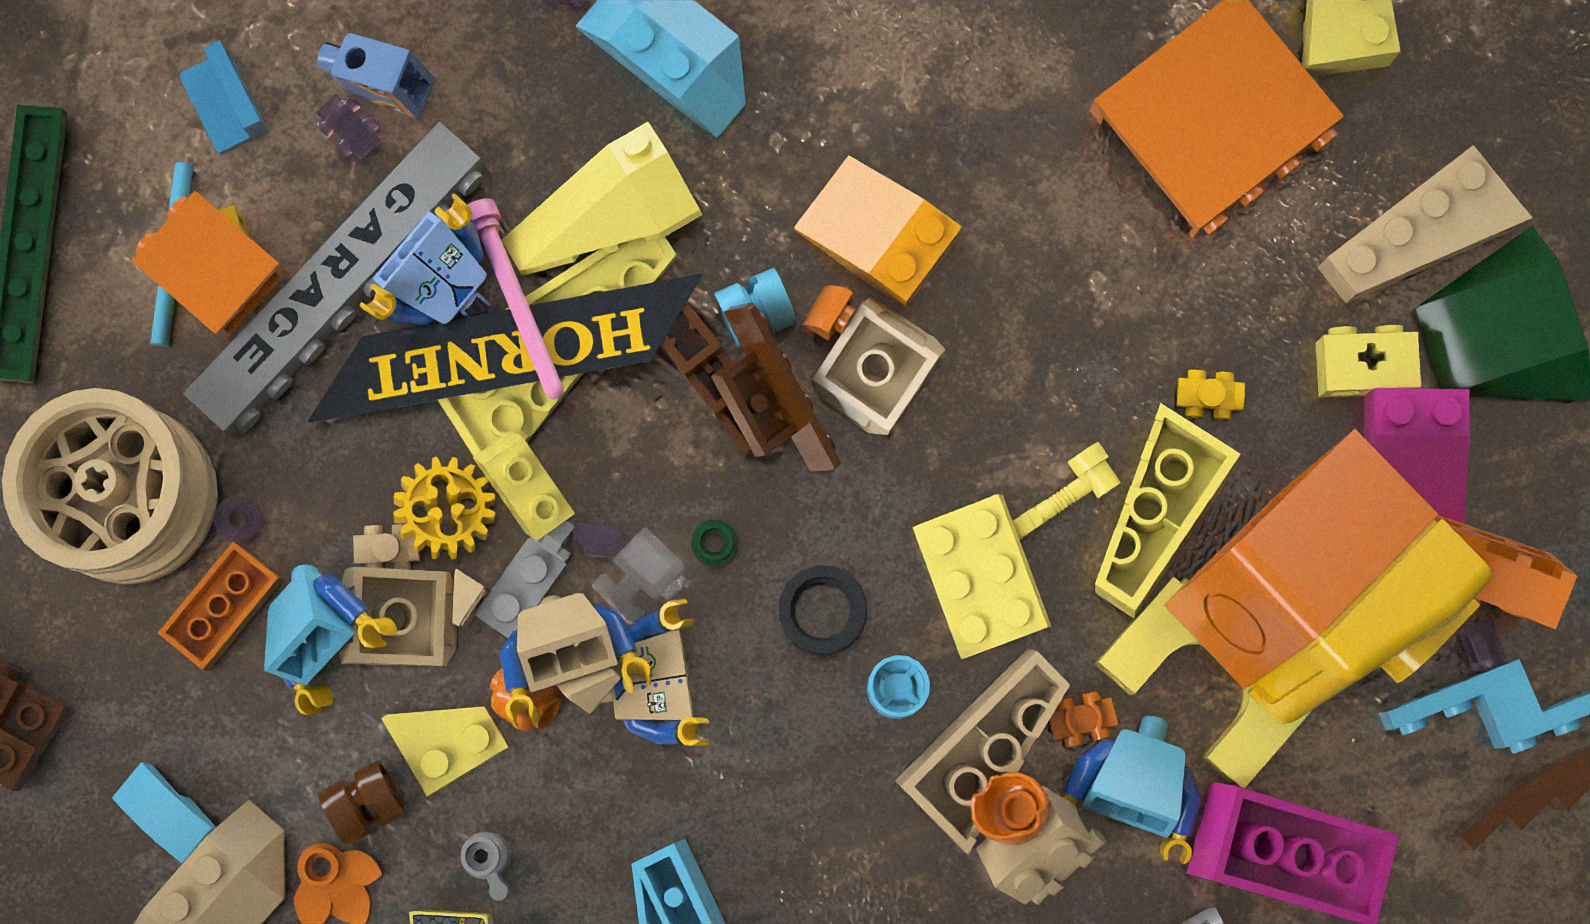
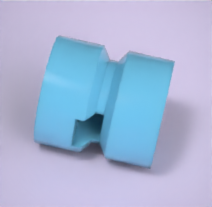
[714,267,797,349]
[867,655,930,719]

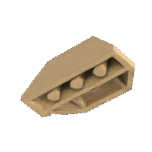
[134,799,285,924]

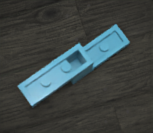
[1378,659,1590,754]

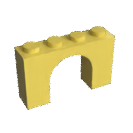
[1095,577,1311,788]

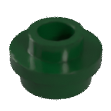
[691,520,738,567]

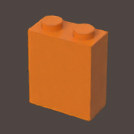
[131,190,287,342]

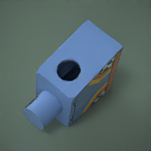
[317,33,435,120]

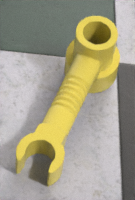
[1013,441,1121,540]

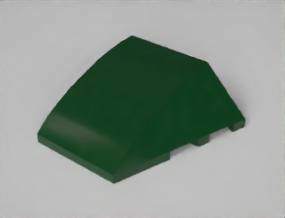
[1413,226,1590,402]

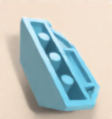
[576,0,746,141]

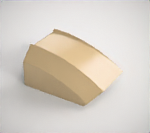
[811,298,946,435]
[339,567,458,666]

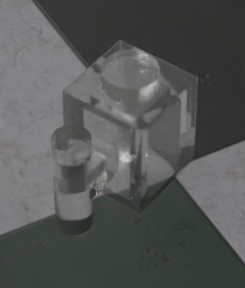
[591,526,688,625]

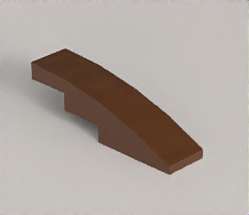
[657,275,753,458]
[1450,745,1590,850]

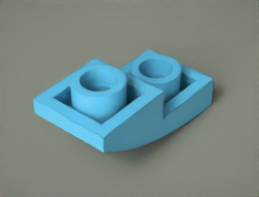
[112,762,216,864]

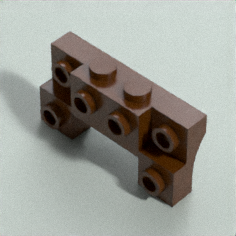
[0,660,72,791]

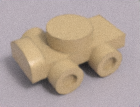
[353,524,421,570]

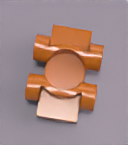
[1048,690,1118,748]

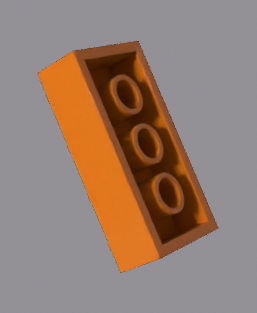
[158,541,283,671]

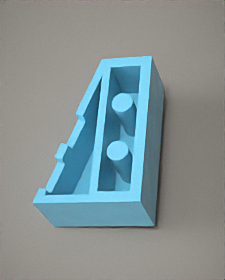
[631,839,726,924]

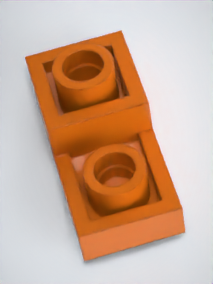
[798,285,856,341]

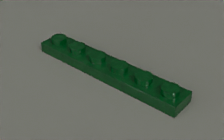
[0,104,68,384]

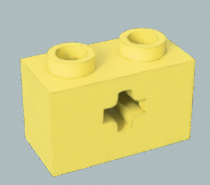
[1316,325,1421,398]
[473,431,575,541]

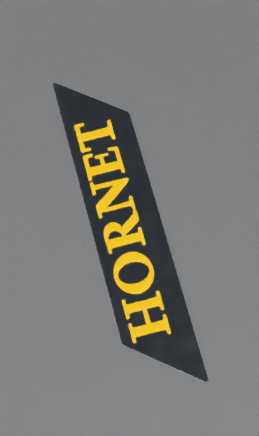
[308,274,703,423]

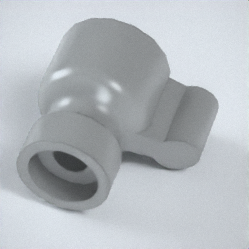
[460,831,511,901]

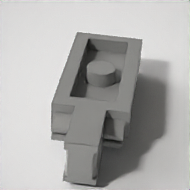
[474,520,577,638]

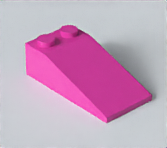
[1363,388,1470,524]
[1186,781,1400,924]

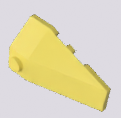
[501,122,702,276]

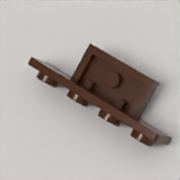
[711,303,841,472]

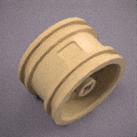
[2,388,218,585]

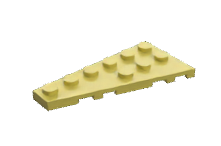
[438,237,677,456]

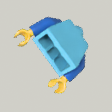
[264,564,397,715]
[1062,716,1201,864]

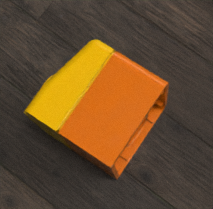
[1164,429,1492,724]

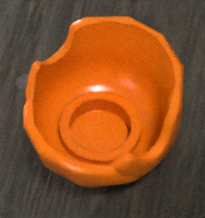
[971,772,1050,846]

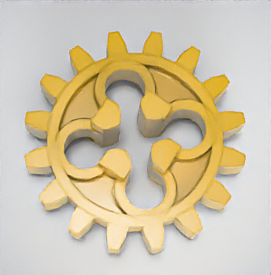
[393,457,495,559]

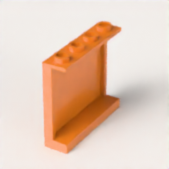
[1090,0,1344,238]

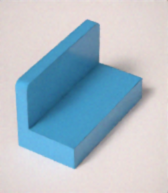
[179,40,268,154]

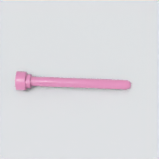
[468,198,564,399]

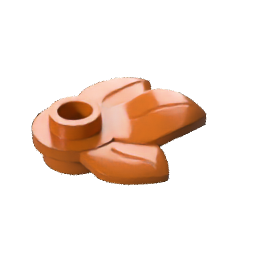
[294,843,382,924]

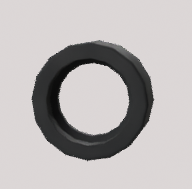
[779,565,867,656]

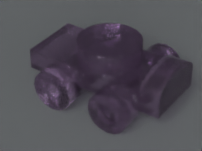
[316,94,381,159]

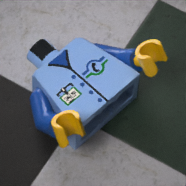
[359,193,491,325]

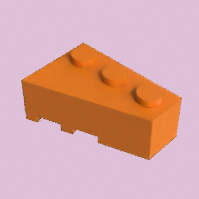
[1434,515,1578,629]

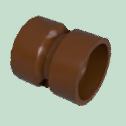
[318,760,407,846]

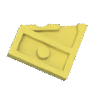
[381,706,510,796]

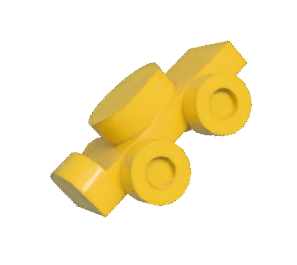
[1176,370,1245,421]

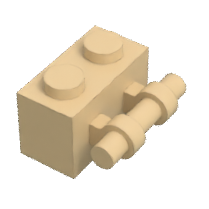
[976,786,1106,905]

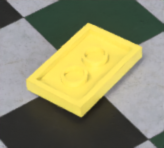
[913,494,1051,659]

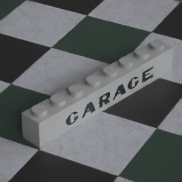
[183,121,486,437]

